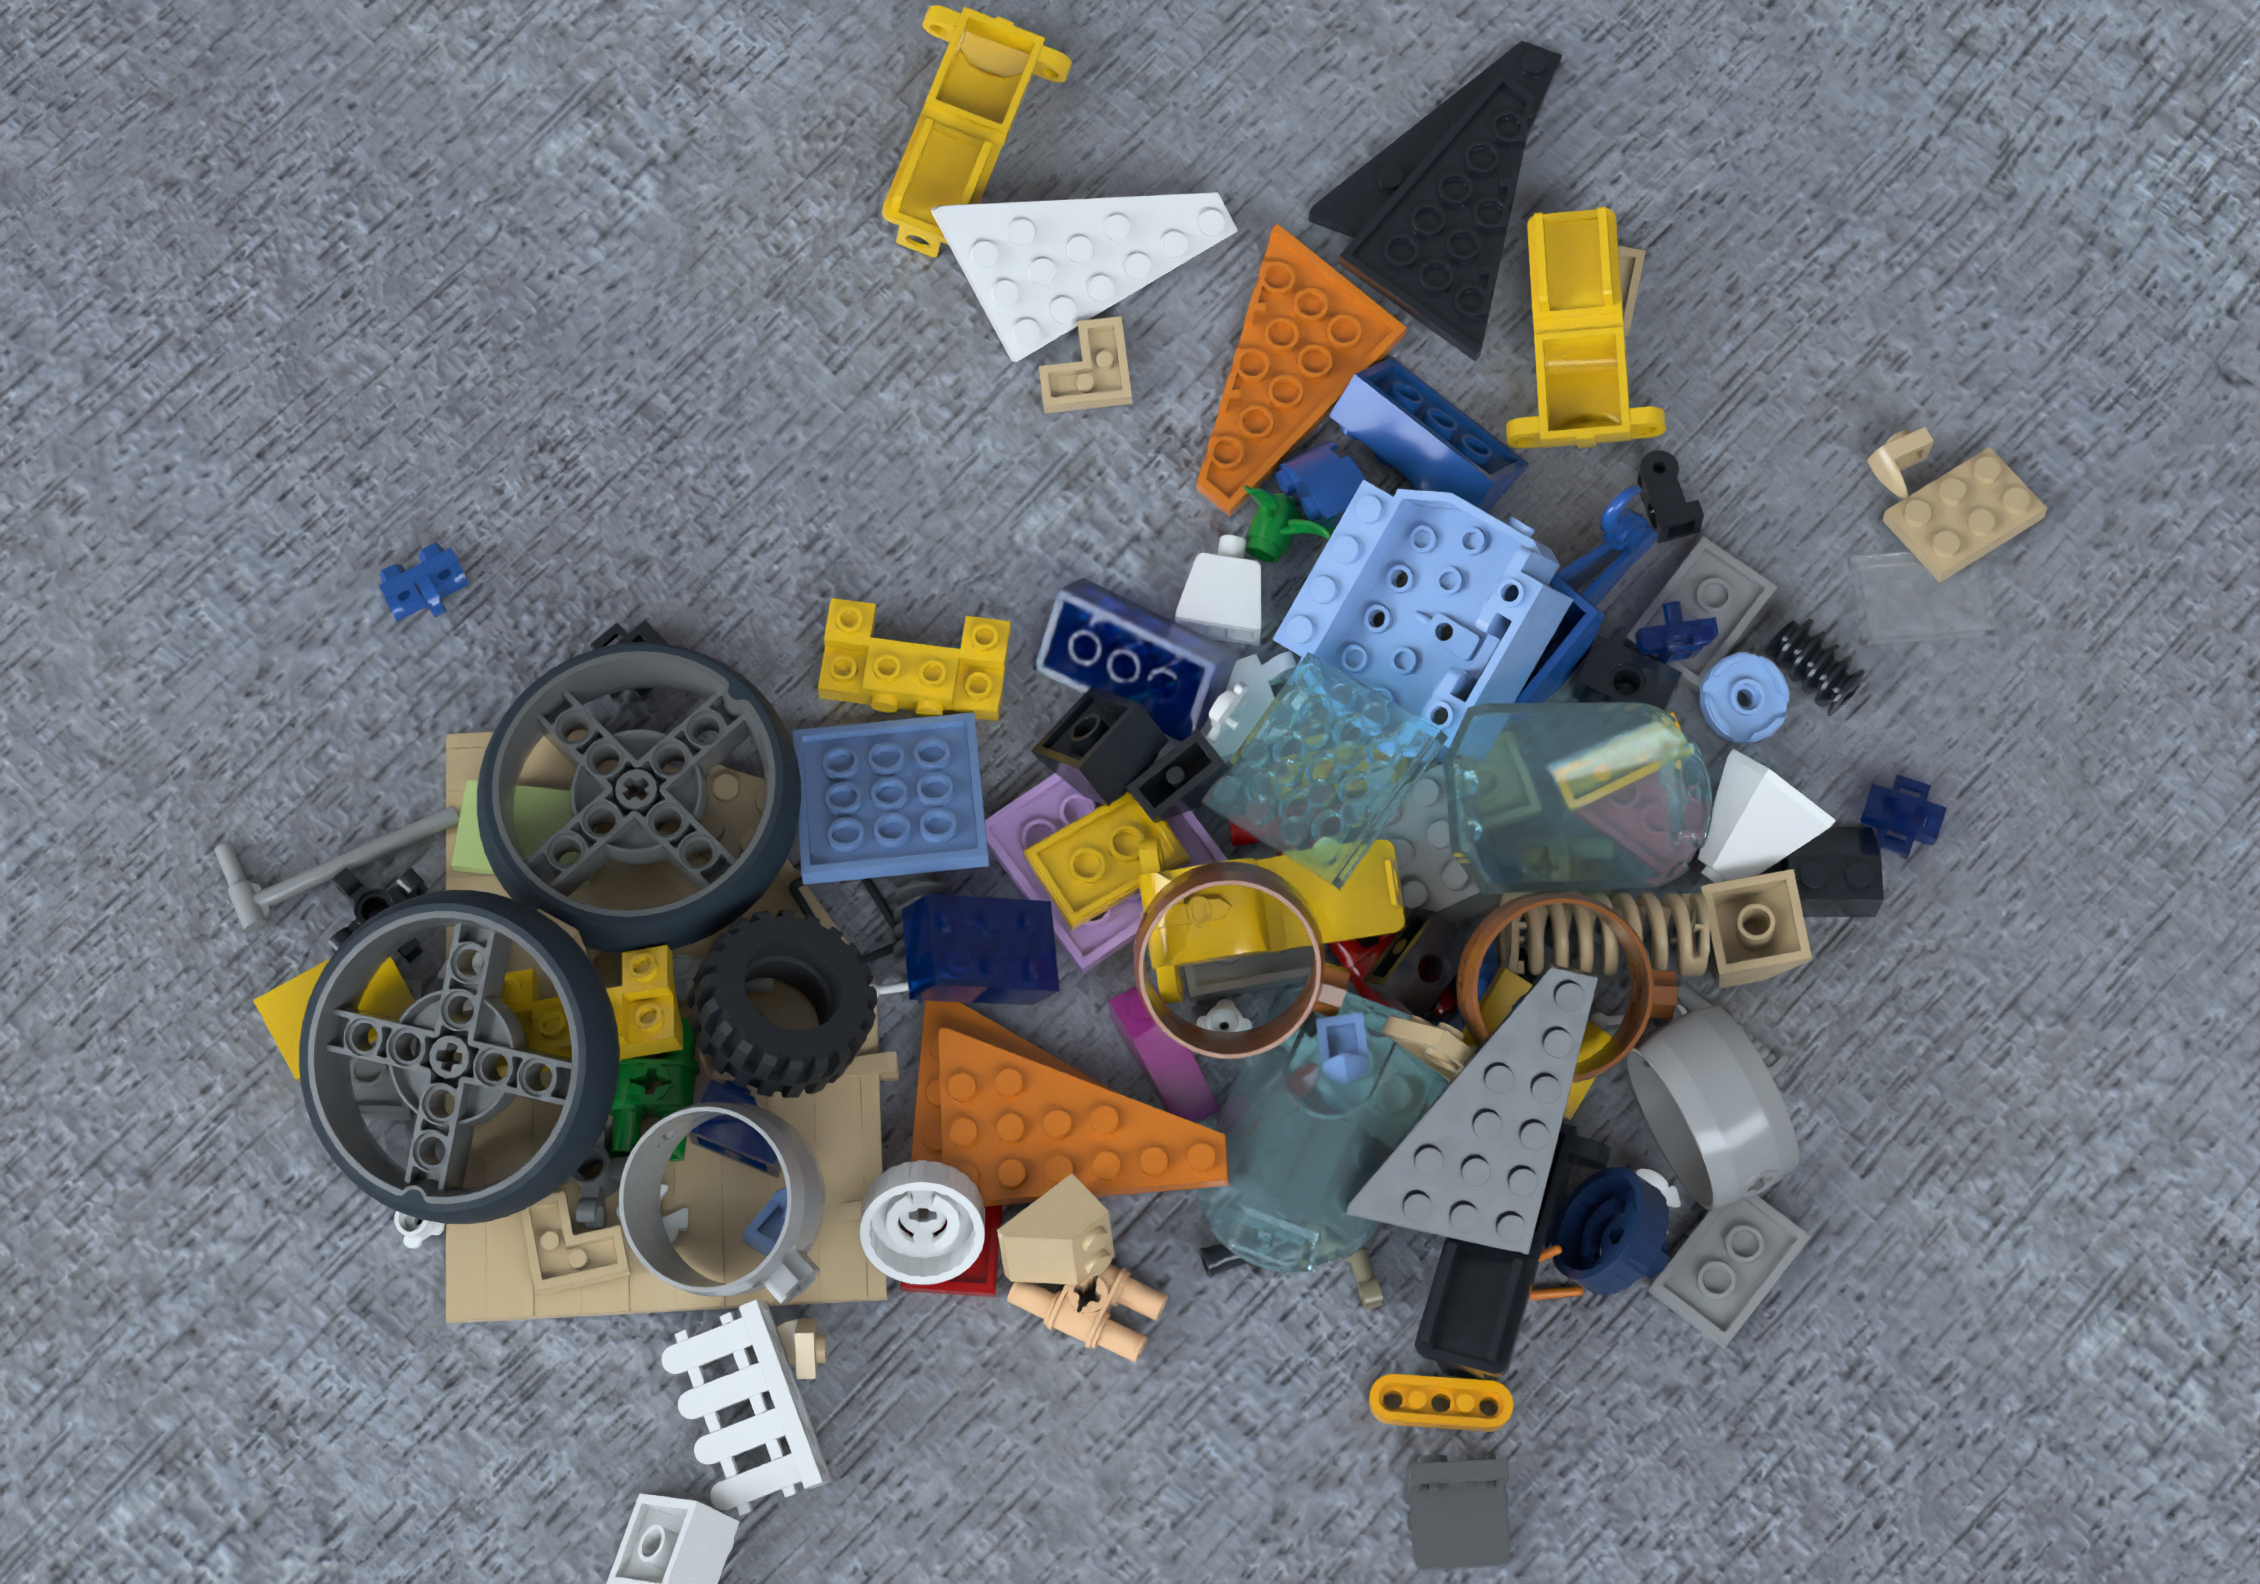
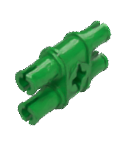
[610,1017,700,1161]

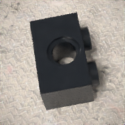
[1572,635,1682,729]
[1362,907,1469,1019]

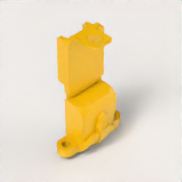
[882,5,1072,258]
[1506,206,1666,449]
[1138,838,1406,1004]

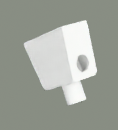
[1175,535,1262,646]

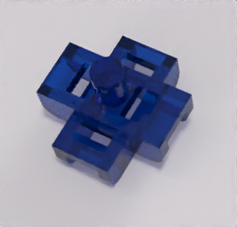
[1635,601,1718,663]
[1860,774,1947,859]

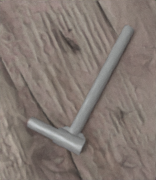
[214,805,459,933]

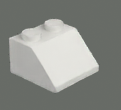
[607,1493,740,1584]

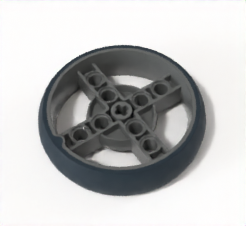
[477,642,801,953]
[299,890,620,1224]

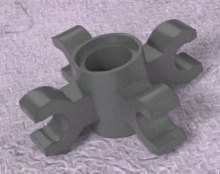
[564,1118,629,1229]

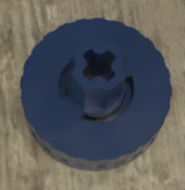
[1551,1167,1671,1296]

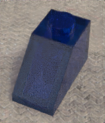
[688,1080,781,1178]

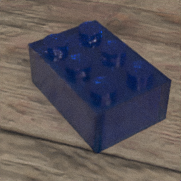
[902,894,1060,1005]

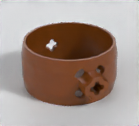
[1132,861,1350,1059]
[1457,891,1678,1083]

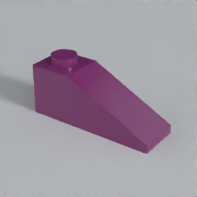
[1109,978,1220,1123]

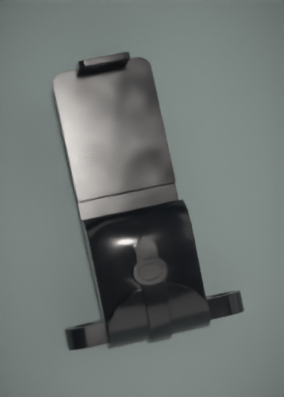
[1415,1123,1611,1380]

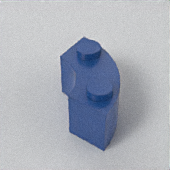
[1275,441,1368,530]

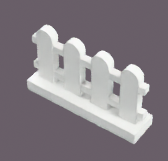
[662,1300,832,1516]

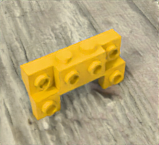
[818,598,1011,722]
[497,945,683,1078]

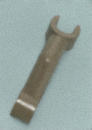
[1300,1222,1383,1310]

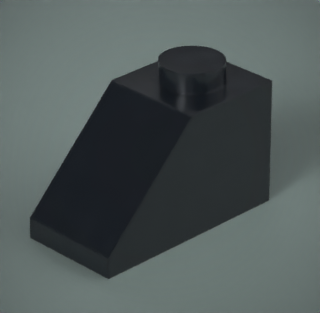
[1126,729,1237,823]

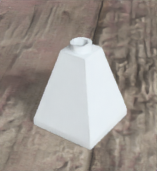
[1698,749,1836,883]

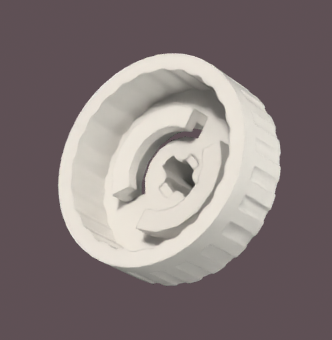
[860,1160,985,1284]

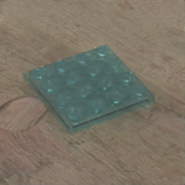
[1201,652,1448,890]

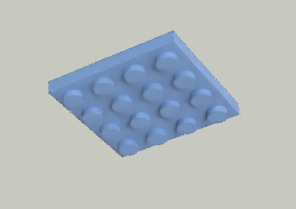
[792,712,989,885]

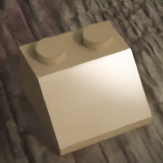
[1701,869,1812,989]
[997,1173,1115,1285]

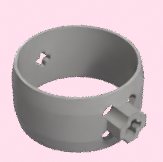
[1625,1005,1800,1211]
[619,1102,825,1304]

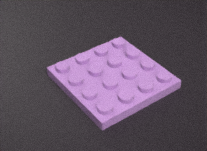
[985,762,1228,975]

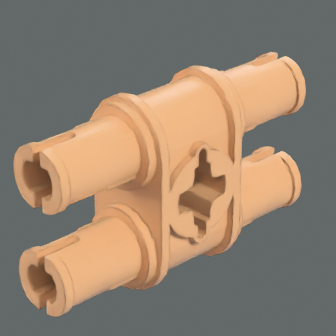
[1007,1264,1168,1363]

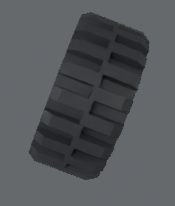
[687,910,877,1098]

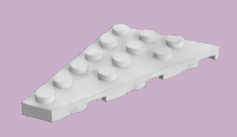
[930,192,1238,362]

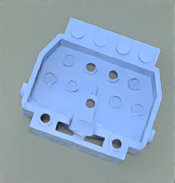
[1273,480,1574,765]

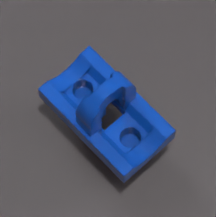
[379,543,469,622]

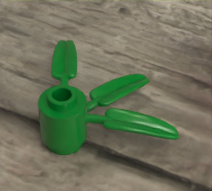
[1244,485,1336,564]

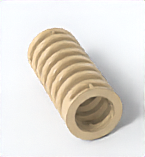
[1498,891,1710,977]

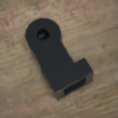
[1637,450,1704,544]

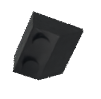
[1031,686,1169,806]
[1780,827,1884,917]

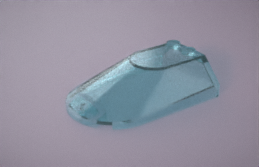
[1444,702,1713,896]
[1198,987,1446,1272]

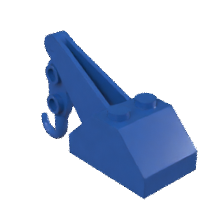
[1507,485,1658,721]

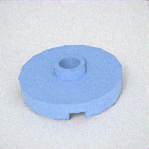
[1700,652,1789,744]

